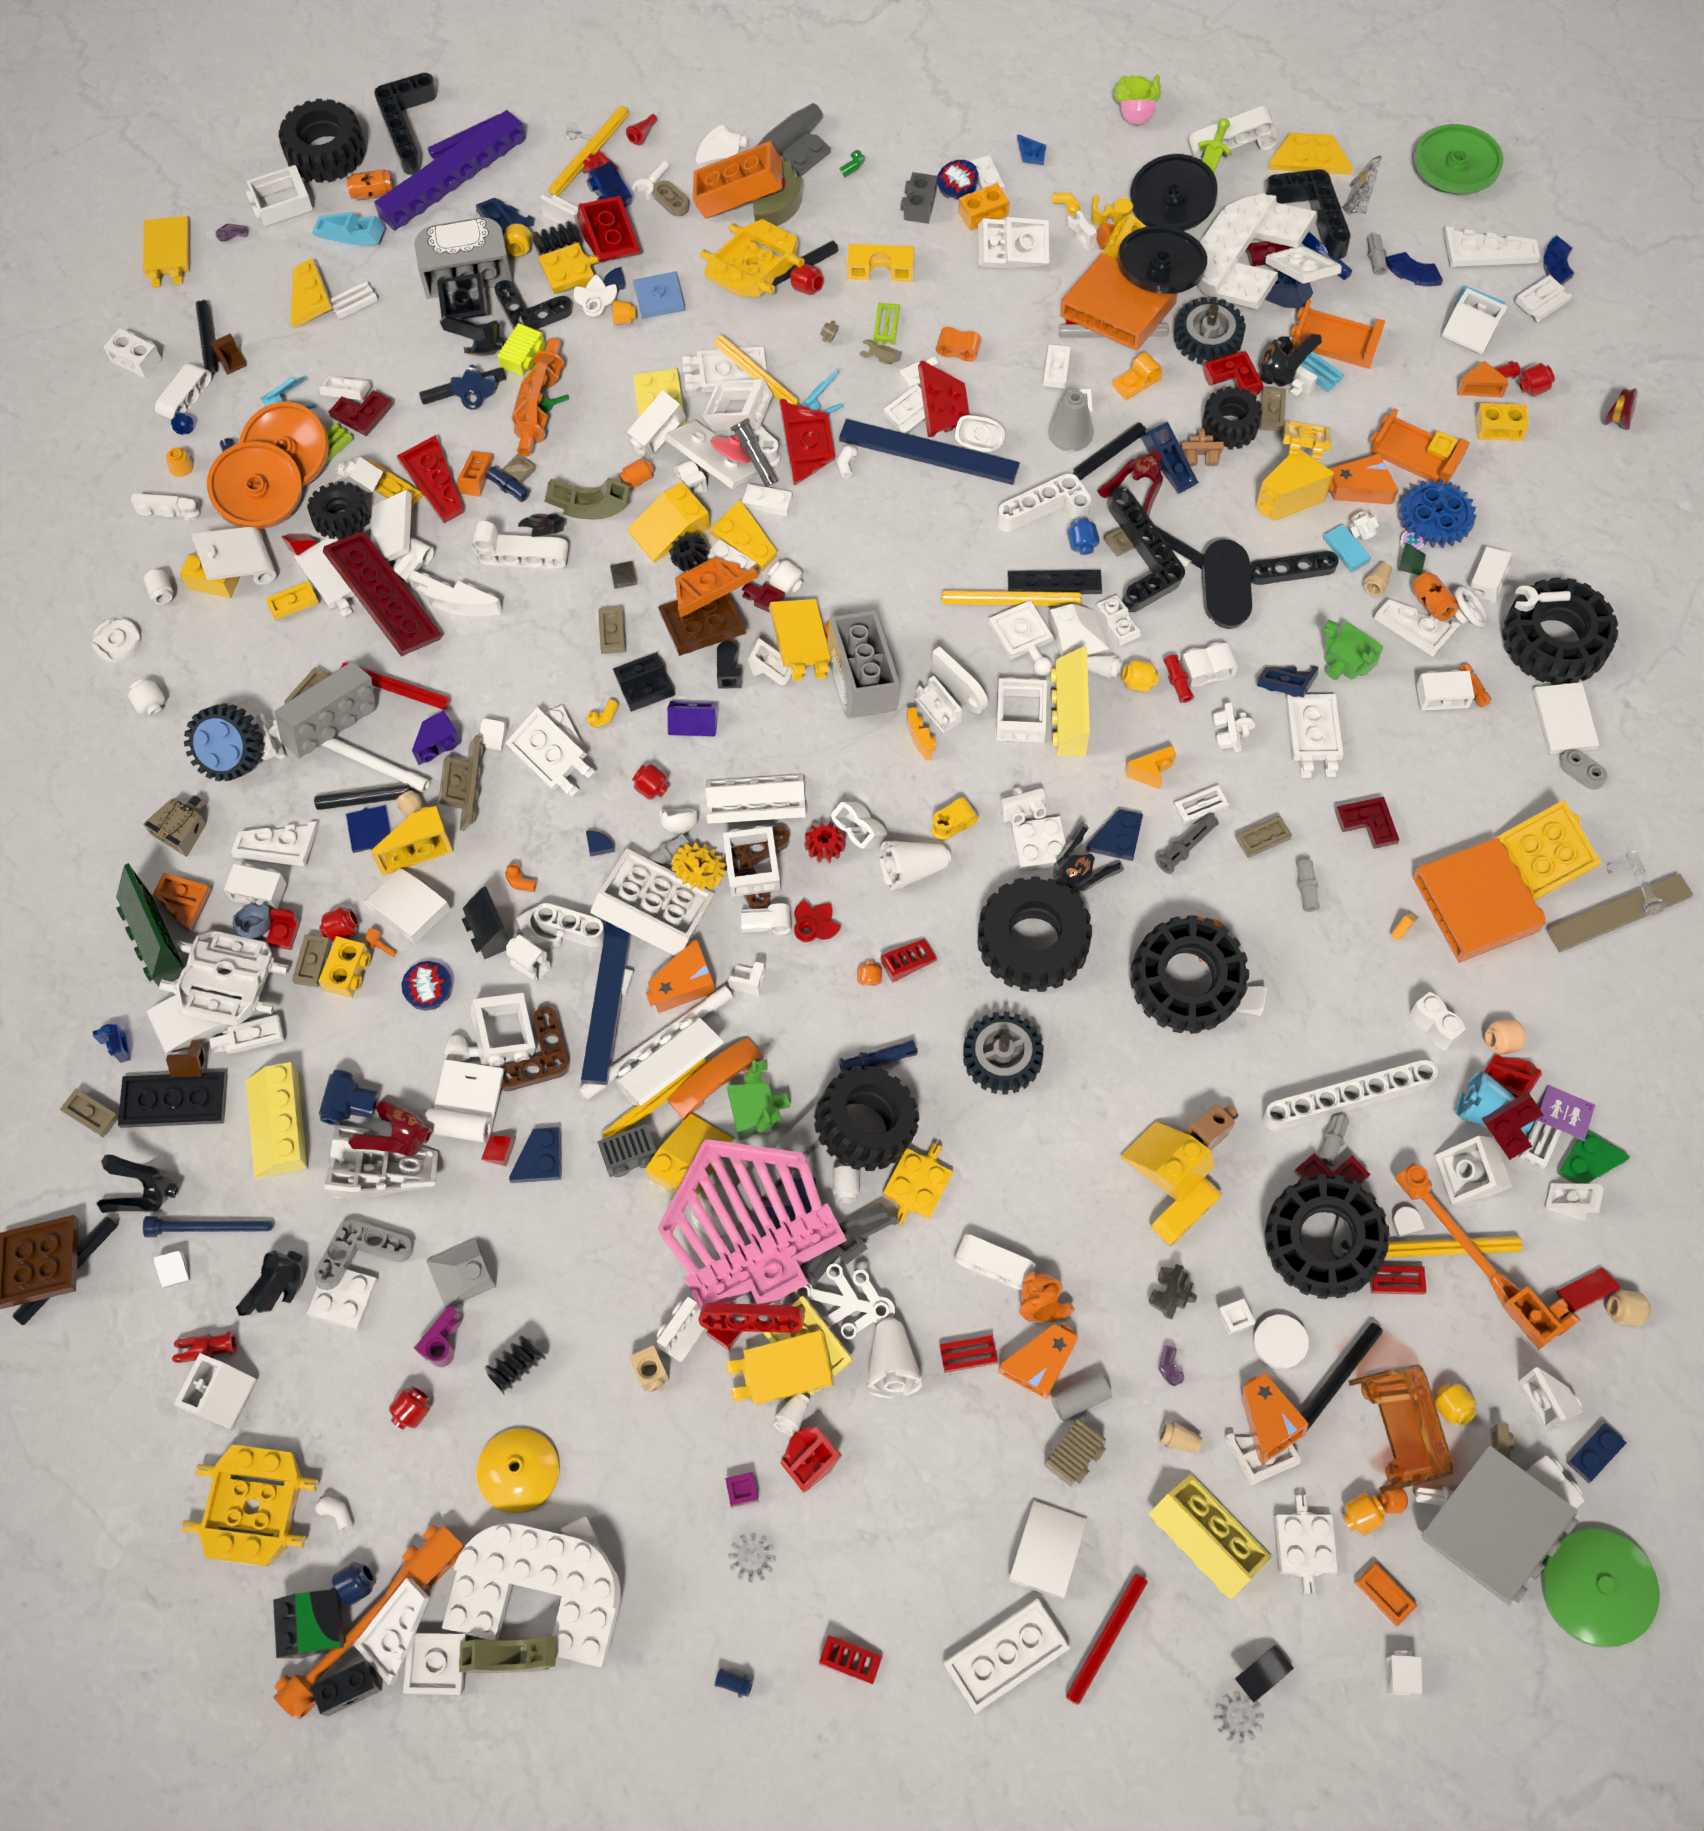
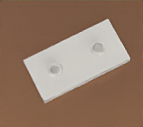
[664,420,759,489]
[943,1598,1070,1714]

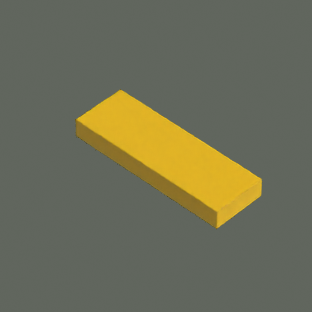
[367,459,423,509]

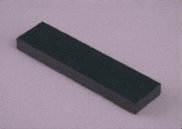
[1007,570,1102,594]

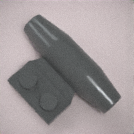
[755,103,831,177]

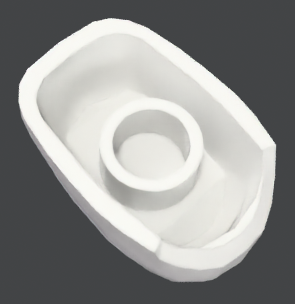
[955,415,1006,452]

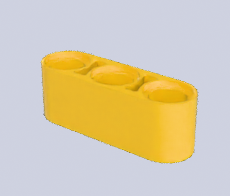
[1150,1177,1223,1246]

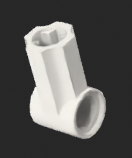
[392,538,434,584]
[741,903,791,935]

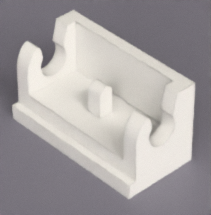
[1471,547,1512,603]
[914,676,962,735]

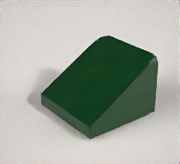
[1398,543,1426,575]

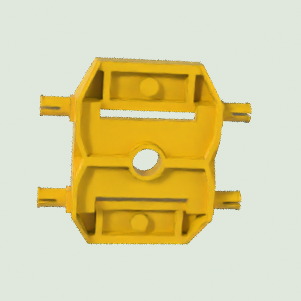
[700,219,804,297]
[182,1445,318,1567]

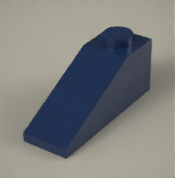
[1264,272,1313,308]
[1140,421,1199,494]

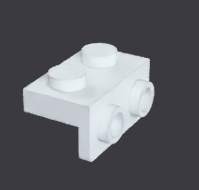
[656,1297,705,1363]

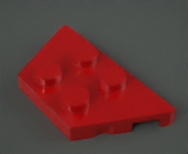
[918,361,970,437]
[779,399,835,485]

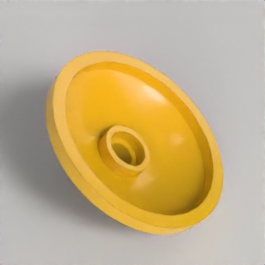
[476,1428,560,1513]

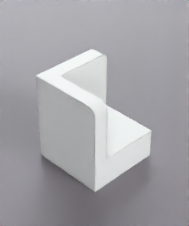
[728,961,765,996]

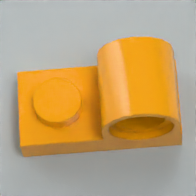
[1112,352,1163,401]

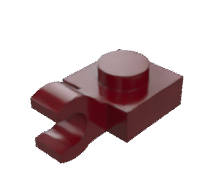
[742,583,785,613]

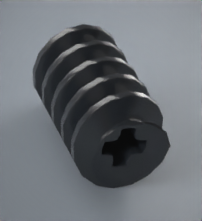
[533,221,582,256]
[485,1335,546,1395]

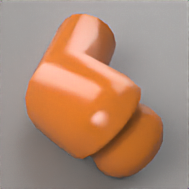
[505,863,537,892]

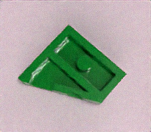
[1558,1131,1630,1184]

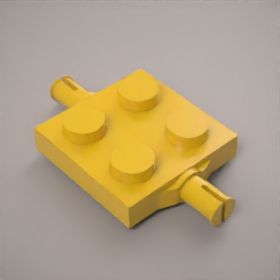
[882,1143,953,1226]

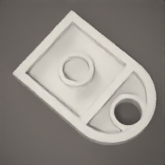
[931,646,989,714]

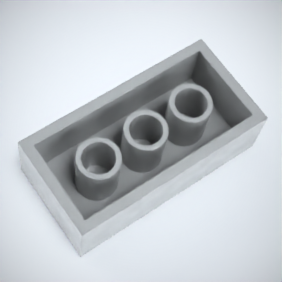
[274,661,376,759]

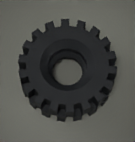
[307,481,370,539]

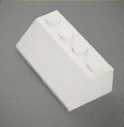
[614,1017,724,1106]

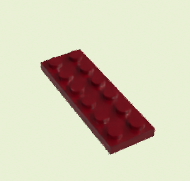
[323,531,442,657]

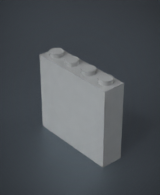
[1422,1445,1579,1606]

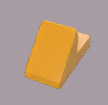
[1126,746,1176,789]

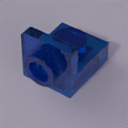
[92,1024,131,1063]

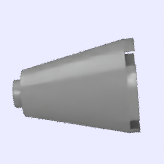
[1049,390,1094,451]

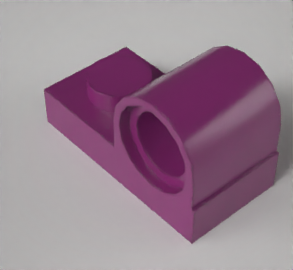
[414,1305,462,1367]

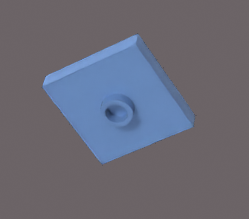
[633,271,685,319]

